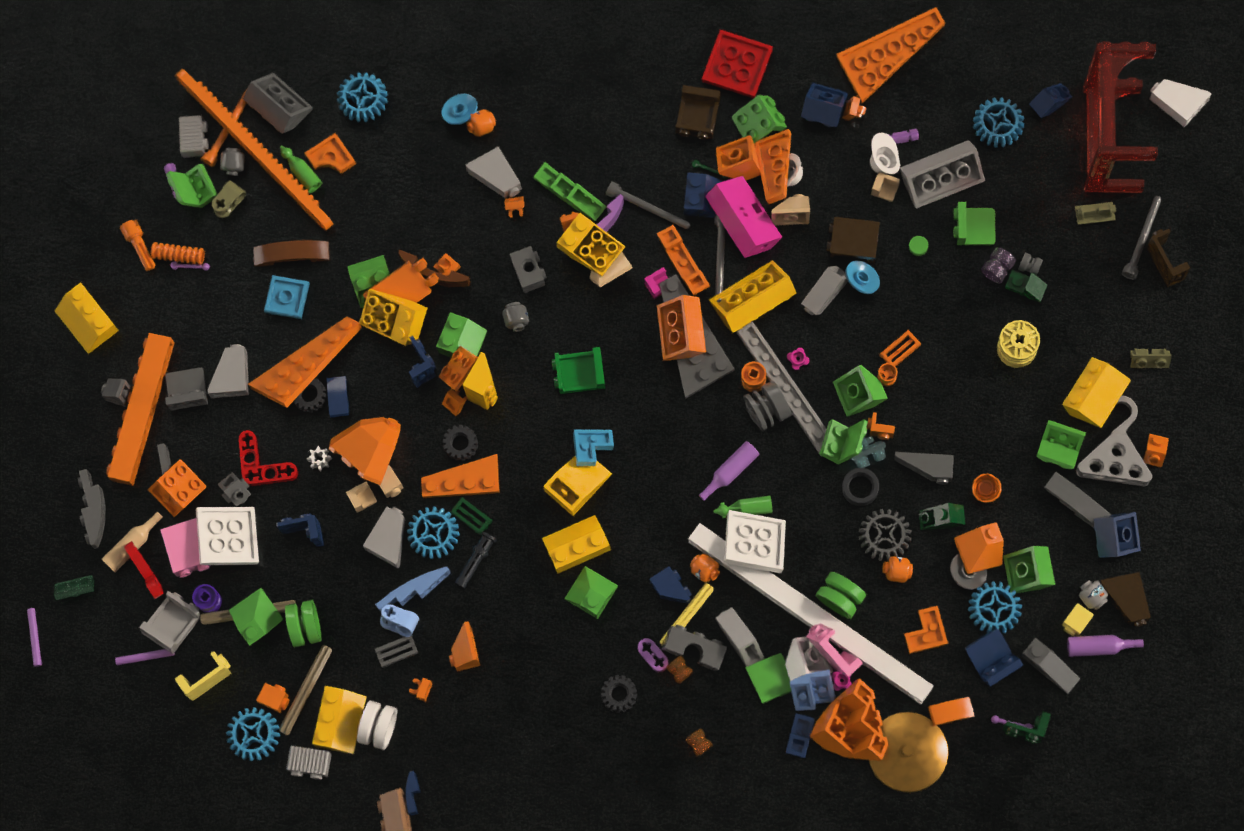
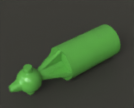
[280,146,322,193]
[714,496,773,518]

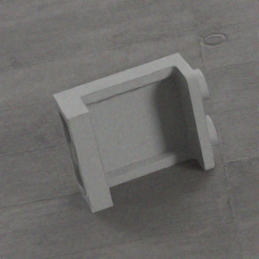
[139,591,200,654]

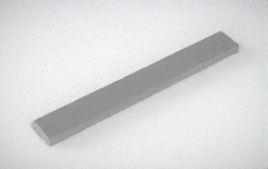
[736,322,826,457]

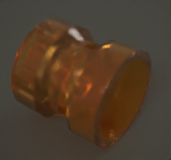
[666,656,693,684]
[686,729,713,756]

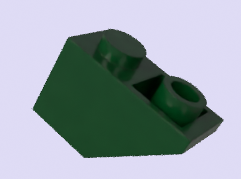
[919,503,965,530]

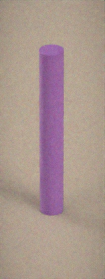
[27,608,42,667]
[115,649,175,665]

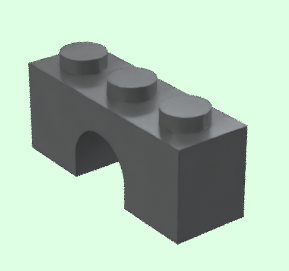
[661,625,727,671]

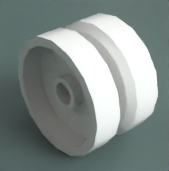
[357,701,397,750]

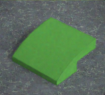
[746,653,791,704]

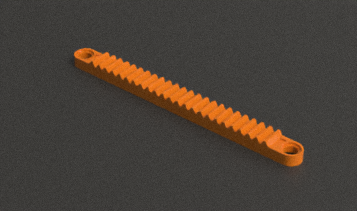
[175,69,333,231]

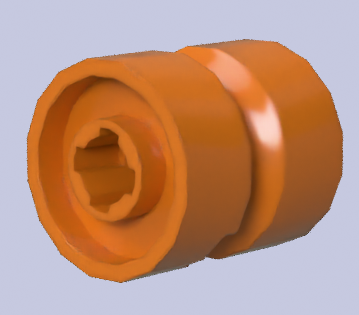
[741,361,766,392]

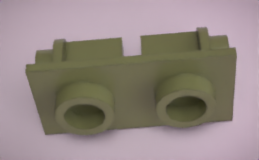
[1075,202,1116,225]
[1130,348,1171,368]

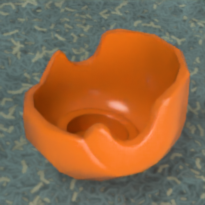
[972,473,1002,503]

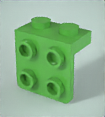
[732,95,787,145]
[166,164,218,208]
[953,202,995,245]
[1037,420,1086,469]

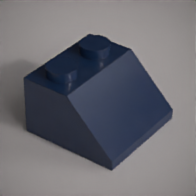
[801,83,848,127]
[684,173,724,218]
[1094,512,1141,557]

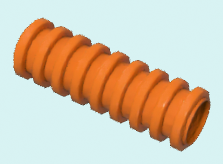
[151,242,205,265]

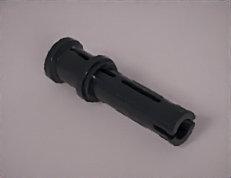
[455,531,497,589]

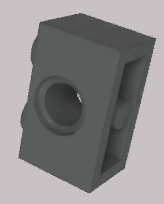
[510,246,547,293]

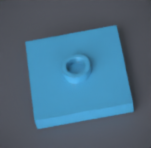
[264,275,310,319]

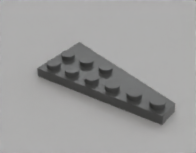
[660,274,735,399]

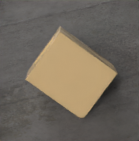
[871,172,900,202]
[346,481,377,513]

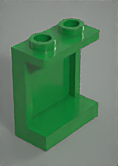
[552,347,605,394]

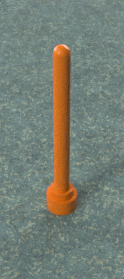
[201,88,248,167]

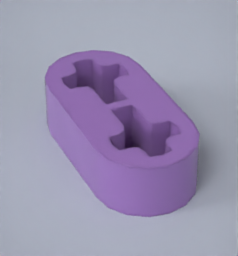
[638,638,668,672]

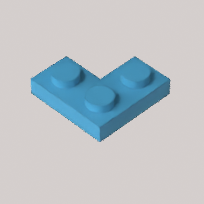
[573,430,614,466]

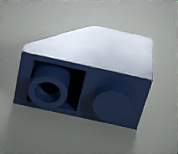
[1029,83,1072,118]
[650,567,692,604]

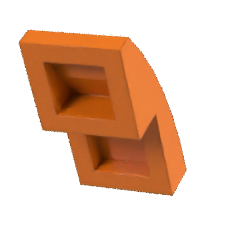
[928,697,974,726]

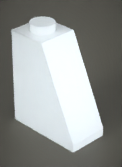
[1150,79,1211,127]

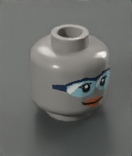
[1079,580,1108,610]

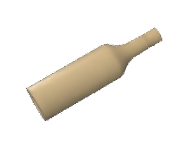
[102,512,162,572]

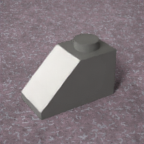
[101,378,133,407]

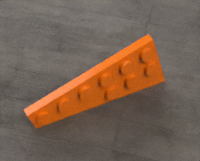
[836,8,945,103]
[248,317,362,408]

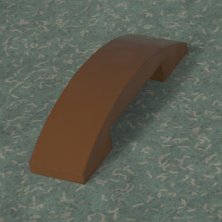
[254,240,330,267]
[398,250,471,287]

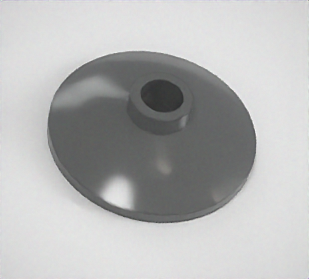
[950,554,987,590]

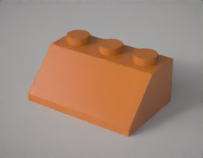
[657,295,706,361]

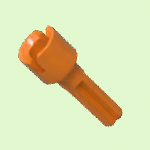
[120,220,155,271]

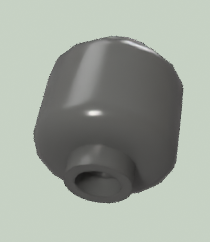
[220,148,245,176]
[502,302,529,332]

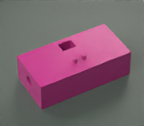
[705,176,782,258]

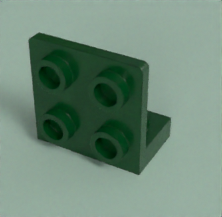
[1002,712,1051,744]

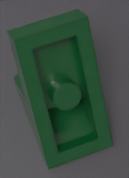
[1005,270,1047,302]

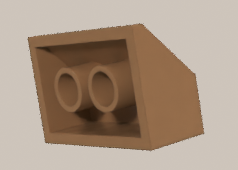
[377,788,412,831]

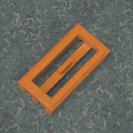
[879,330,921,367]

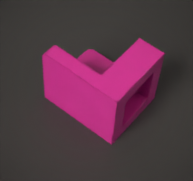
[644,267,668,299]

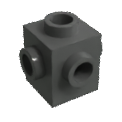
[218,472,251,507]

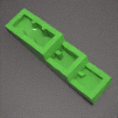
[533,163,607,221]

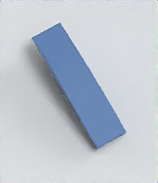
[375,567,451,611]

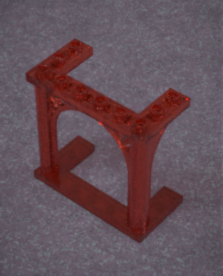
[1084,41,1158,193]

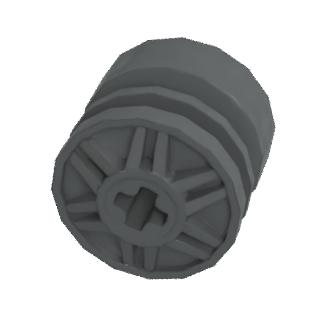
[744,380,792,431]

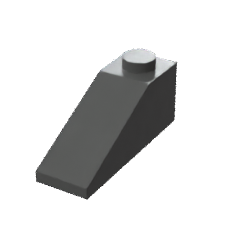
[894,452,954,485]
[1021,638,1080,694]

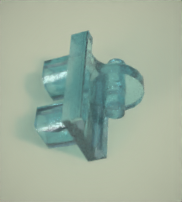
[850,436,886,468]

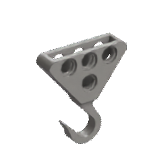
[1076,396,1152,486]

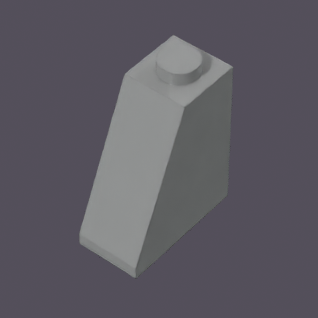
[466,147,522,198]
[801,266,848,315]
[208,344,249,398]
[363,507,405,568]
[716,607,764,667]

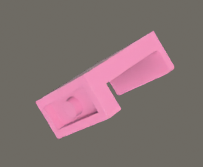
[161,518,210,577]
[806,623,862,677]

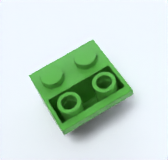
[347,255,390,308]

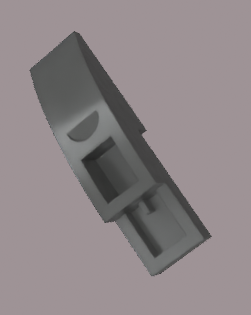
[78,469,105,549]

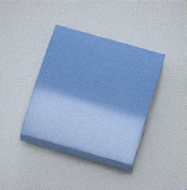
[790,670,835,711]

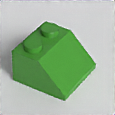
[436,312,487,358]
[1003,546,1055,593]

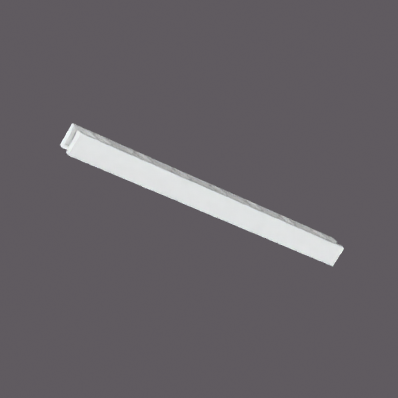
[688,523,933,705]

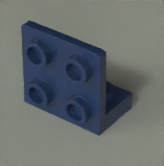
[409,336,436,388]
[276,514,324,547]
[965,628,1023,686]

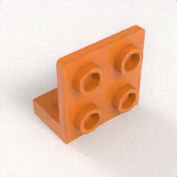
[439,346,478,391]
[148,459,206,517]

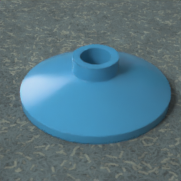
[442,94,477,125]
[846,261,880,294]

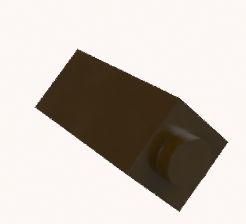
[1100,572,1151,627]

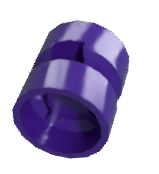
[192,584,222,613]

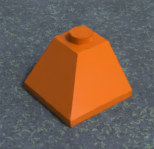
[716,135,761,180]
[954,523,1004,575]
[449,621,480,671]

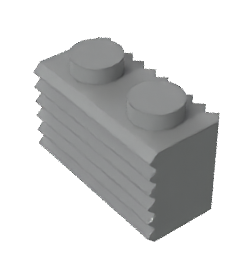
[179,116,208,158]
[287,746,332,780]

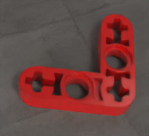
[239,430,298,486]
[124,541,164,599]

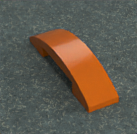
[657,225,710,295]

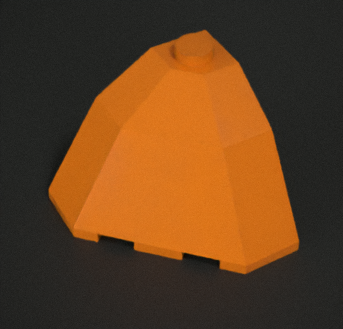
[329,417,401,485]
[810,679,888,761]

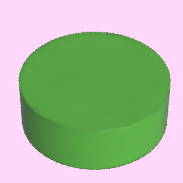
[909,236,928,256]

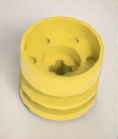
[997,320,1040,368]

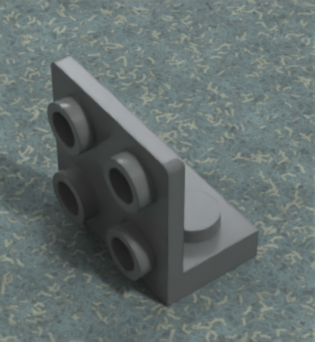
[165,368,208,411]

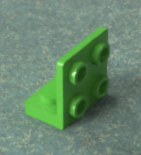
[819,419,868,465]

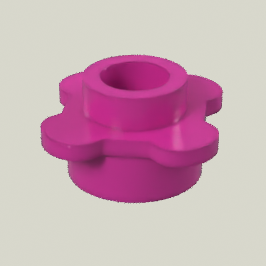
[787,348,809,370]
[832,671,852,691]

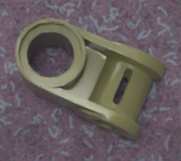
[212,181,246,218]

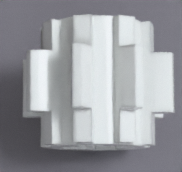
[307,446,332,471]

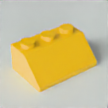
[55,283,118,354]
[463,352,498,410]
[1063,357,1131,428]
[542,515,611,574]
[312,686,366,754]

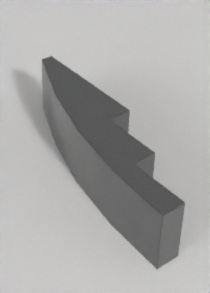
[1044,472,1111,528]

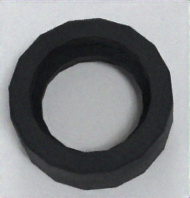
[842,468,879,506]

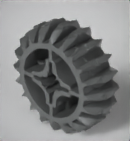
[859,509,911,561]

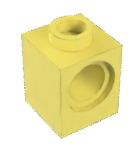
[1062,603,1094,637]

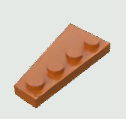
[755,129,791,204]
[421,454,500,498]

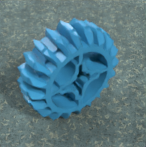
[337,72,387,122]
[973,97,1024,148]
[407,507,459,559]
[968,582,1022,633]
[226,707,280,761]

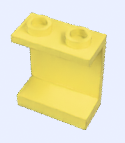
[175,652,231,701]

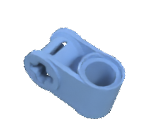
[380,604,419,637]

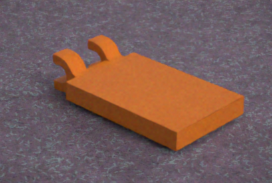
[363,258,439,303]

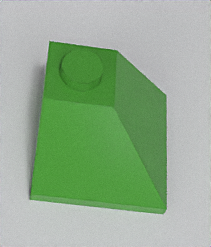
[833,365,888,416]
[565,566,618,619]
[229,588,284,645]

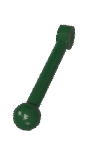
[692,160,728,179]

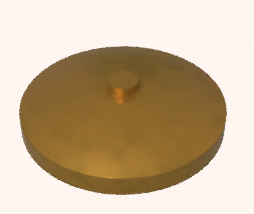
[869,712,948,792]

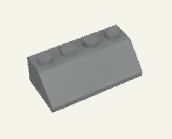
[900,140,985,208]

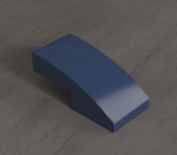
[327,376,349,418]
[786,713,815,758]
[406,771,420,816]

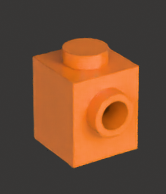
[256,683,289,713]

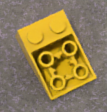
[557,213,625,276]
[359,289,427,346]
[543,456,612,516]

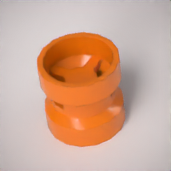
[877,363,898,386]

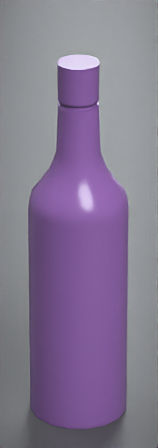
[699,441,759,501]
[1067,635,1143,657]

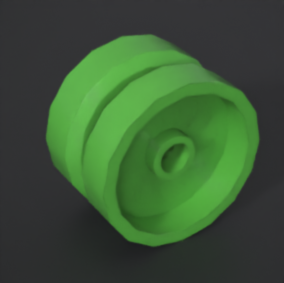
[815,572,866,619]
[285,600,322,647]

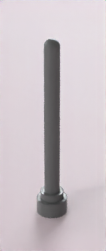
[606,181,690,229]
[1122,196,1161,280]
[714,215,726,302]

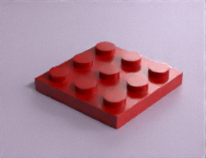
[702,30,773,98]

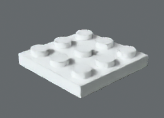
[196,507,259,565]
[724,510,786,573]

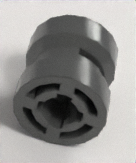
[1018,252,1043,276]

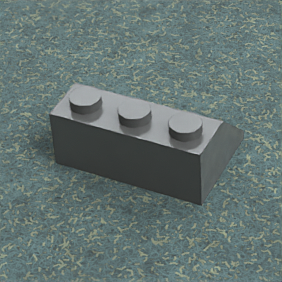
[243,73,313,133]

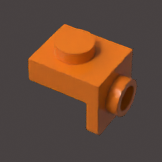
[867,412,895,440]
[1143,434,1169,467]

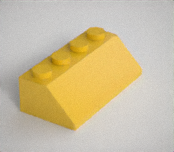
[709,260,797,333]

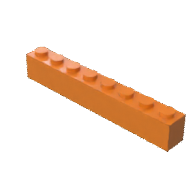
[106,333,174,486]

